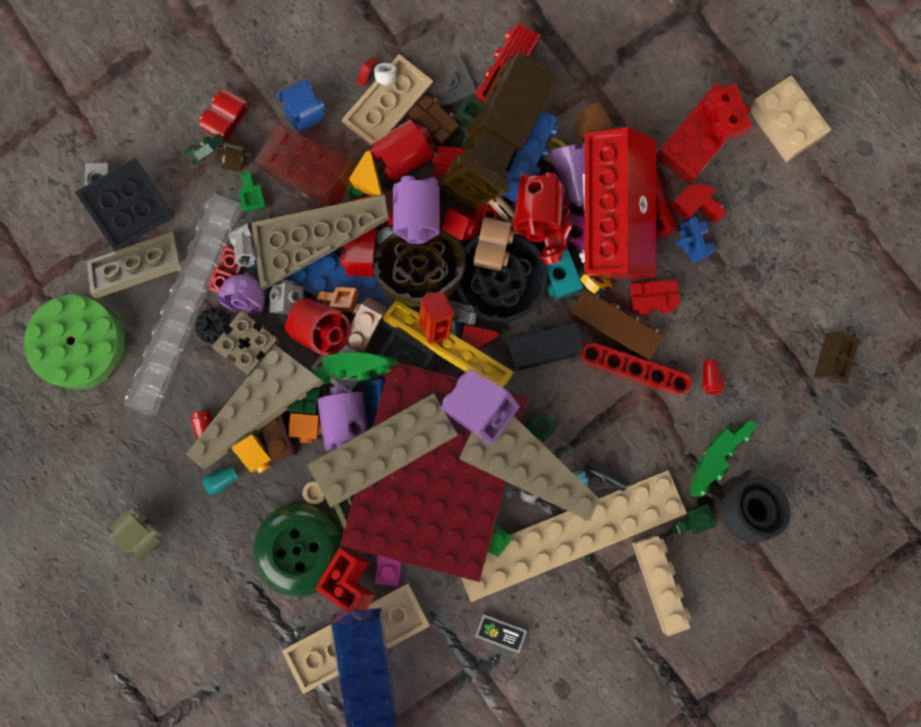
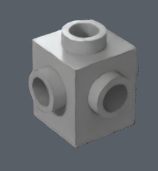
[270,280,304,316]

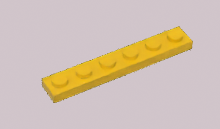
[383,301,513,388]

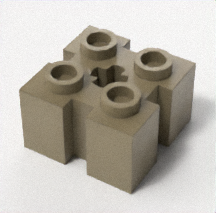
[212,311,281,376]

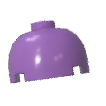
[218,273,266,316]

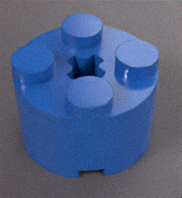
[277,79,325,134]

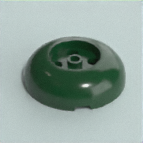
[253,503,346,597]

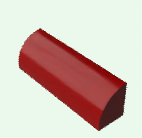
[656,168,680,240]

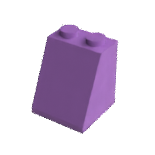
[441,369,520,445]

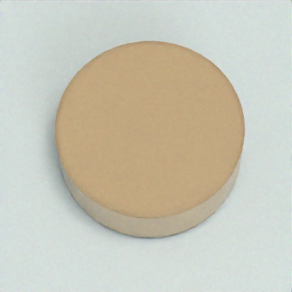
[303,481,325,504]

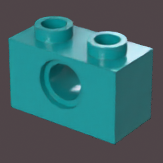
[546,249,583,302]

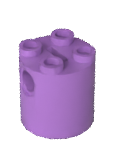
[393,176,440,244]
[317,385,369,451]

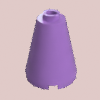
[549,143,585,207]

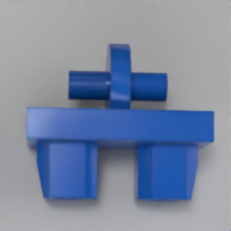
[675,217,715,264]

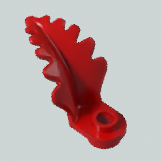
[540,193,572,265]

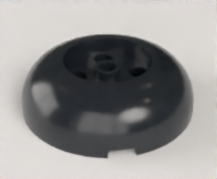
[455,234,547,323]

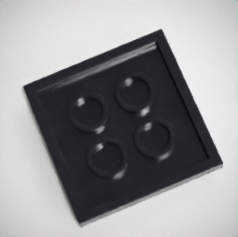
[75,157,174,251]

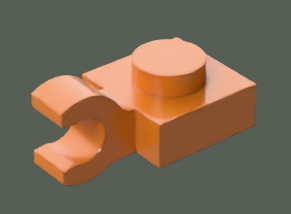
[317,287,359,313]

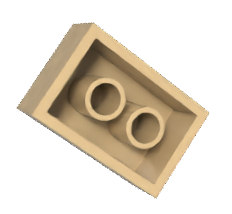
[749,75,831,162]

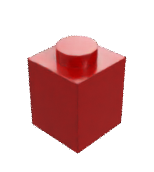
[441,207,482,240]

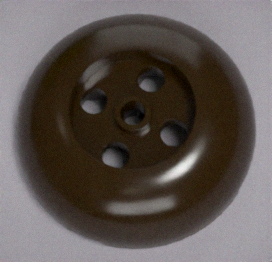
[373,229,466,306]

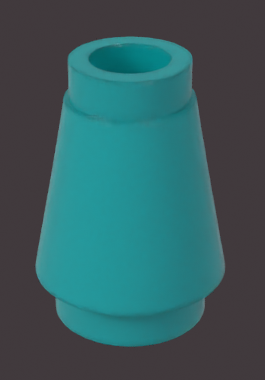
[201,466,238,495]

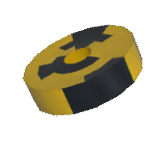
[578,264,612,296]

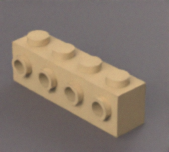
[632,535,691,636]

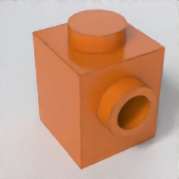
[288,413,323,444]

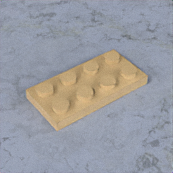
[342,54,433,147]

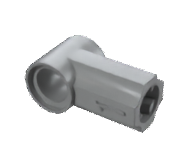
[229,222,256,267]

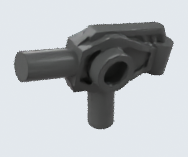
[447,299,477,336]

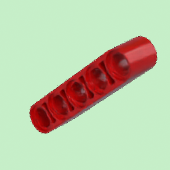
[579,343,691,395]

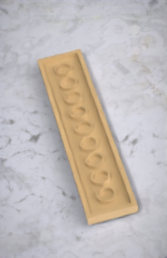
[461,470,687,602]

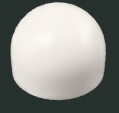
[374,63,397,86]

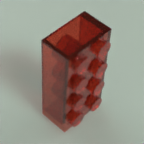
[254,124,356,206]

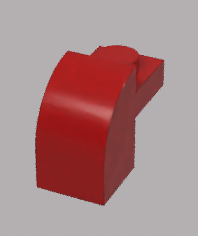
[671,184,726,224]

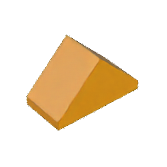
[349,151,384,197]

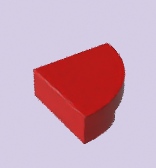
[357,56,379,86]

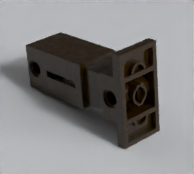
[437,52,557,210]

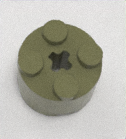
[106,508,163,562]

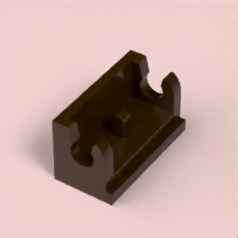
[814,332,860,383]

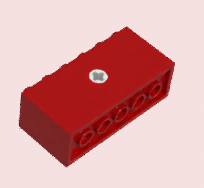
[579,127,656,280]

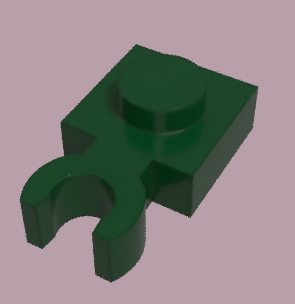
[526,410,559,443]

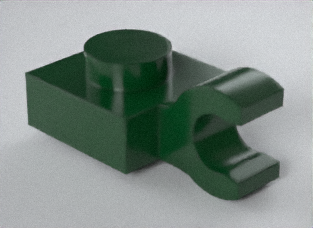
[183,134,224,164]
[672,504,717,534]

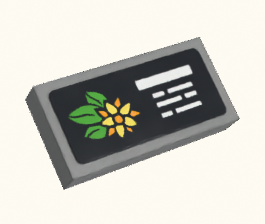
[475,614,527,653]

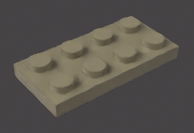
[87,231,182,299]

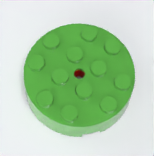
[24,295,126,389]

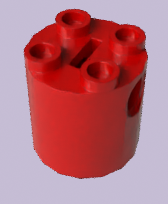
[370,120,434,183]
[514,173,565,242]
[285,299,350,356]

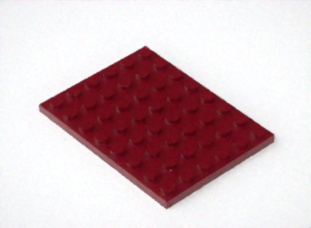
[340,363,528,582]

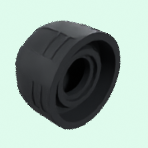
[722,477,790,543]

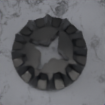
[194,308,232,344]

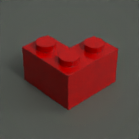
[315,548,375,616]

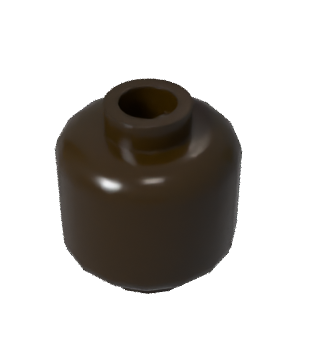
[216,141,250,172]

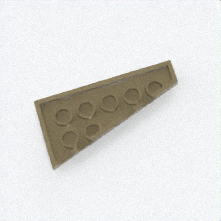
[251,195,390,290]
[186,344,324,469]
[459,416,600,521]

